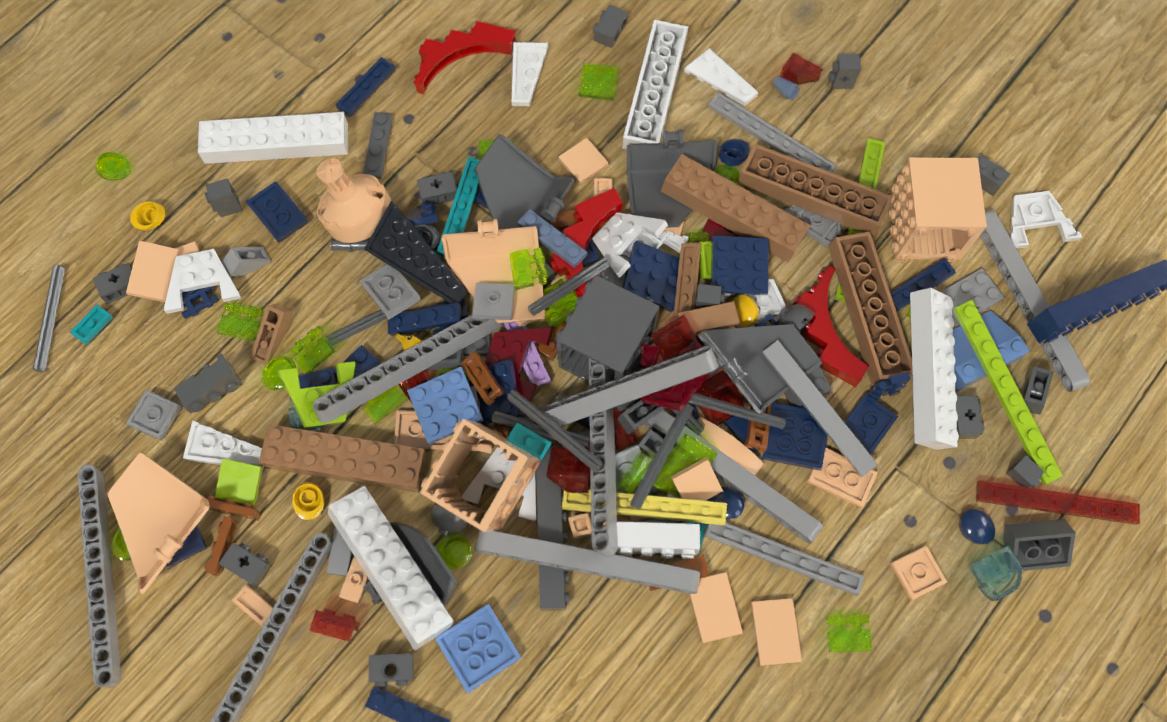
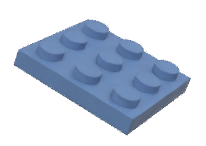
[407,367,484,445]
[435,604,521,693]

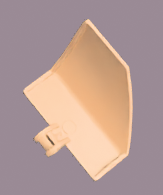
[442,219,545,323]

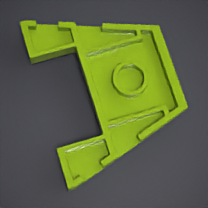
[277,362,355,428]

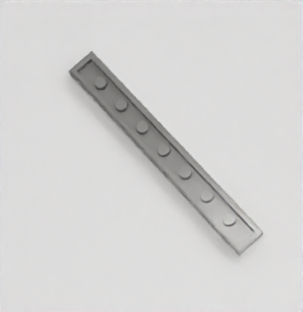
[708,92,836,173]
[761,340,878,477]
[704,523,865,596]

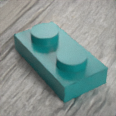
[70,304,113,345]
[506,422,552,460]

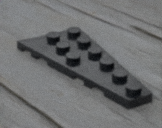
[364,201,468,304]

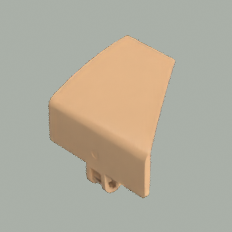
[107,452,210,594]

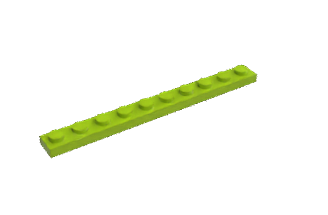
[834,138,885,302]
[953,300,1063,485]

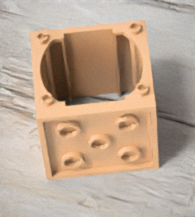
[888,158,987,262]
[420,419,542,532]

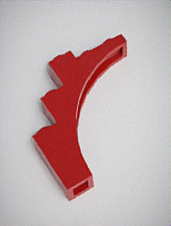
[414,20,516,94]
[550,188,623,300]
[793,265,869,387]

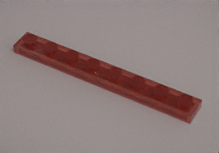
[976,480,1140,525]

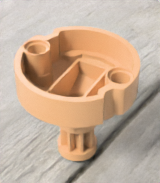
[316,158,392,243]

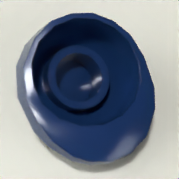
[719,139,749,166]
[707,487,744,519]
[959,509,995,545]

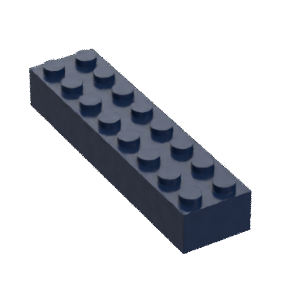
[1027,259,1167,344]

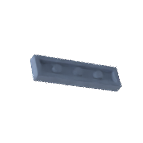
[518,209,587,268]

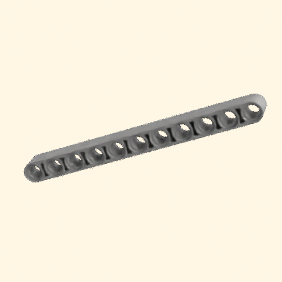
[980,209,1090,392]
[313,315,503,423]
[519,346,719,427]
[589,358,617,557]
[643,410,823,544]
[78,465,121,688]
[475,530,700,594]
[210,533,332,722]

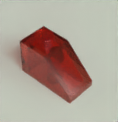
[780,53,823,85]

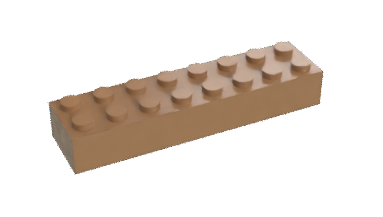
[738,144,893,237]
[661,154,810,263]
[828,232,913,386]
[259,424,427,493]

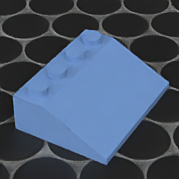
[953,311,1030,391]

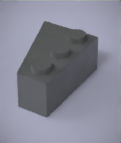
[174,353,243,414]

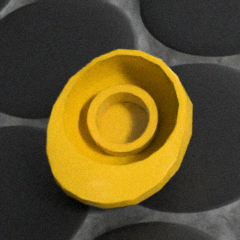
[130,201,165,231]
[732,295,759,328]
[292,482,325,520]

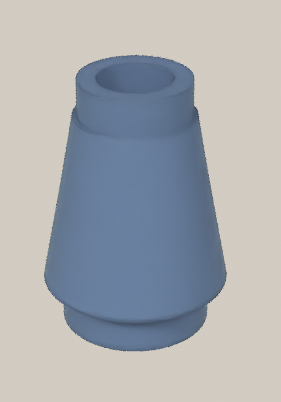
[773,76,799,100]

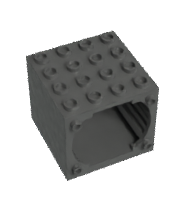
[556,275,659,382]

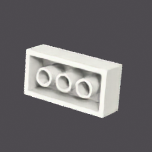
[616,522,700,559]

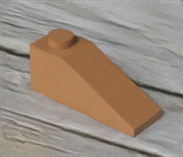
[250,304,294,366]

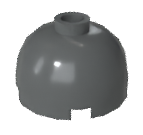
[778,304,815,332]
[431,502,470,536]

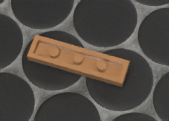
[674,243,701,318]

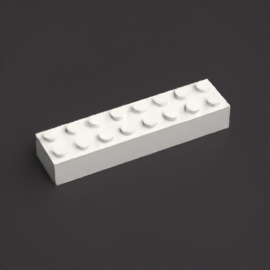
[622,20,688,150]
[198,112,348,164]
[910,288,959,450]
[328,486,453,650]

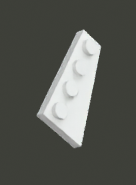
[512,42,548,106]
[684,48,758,106]
[183,421,263,471]

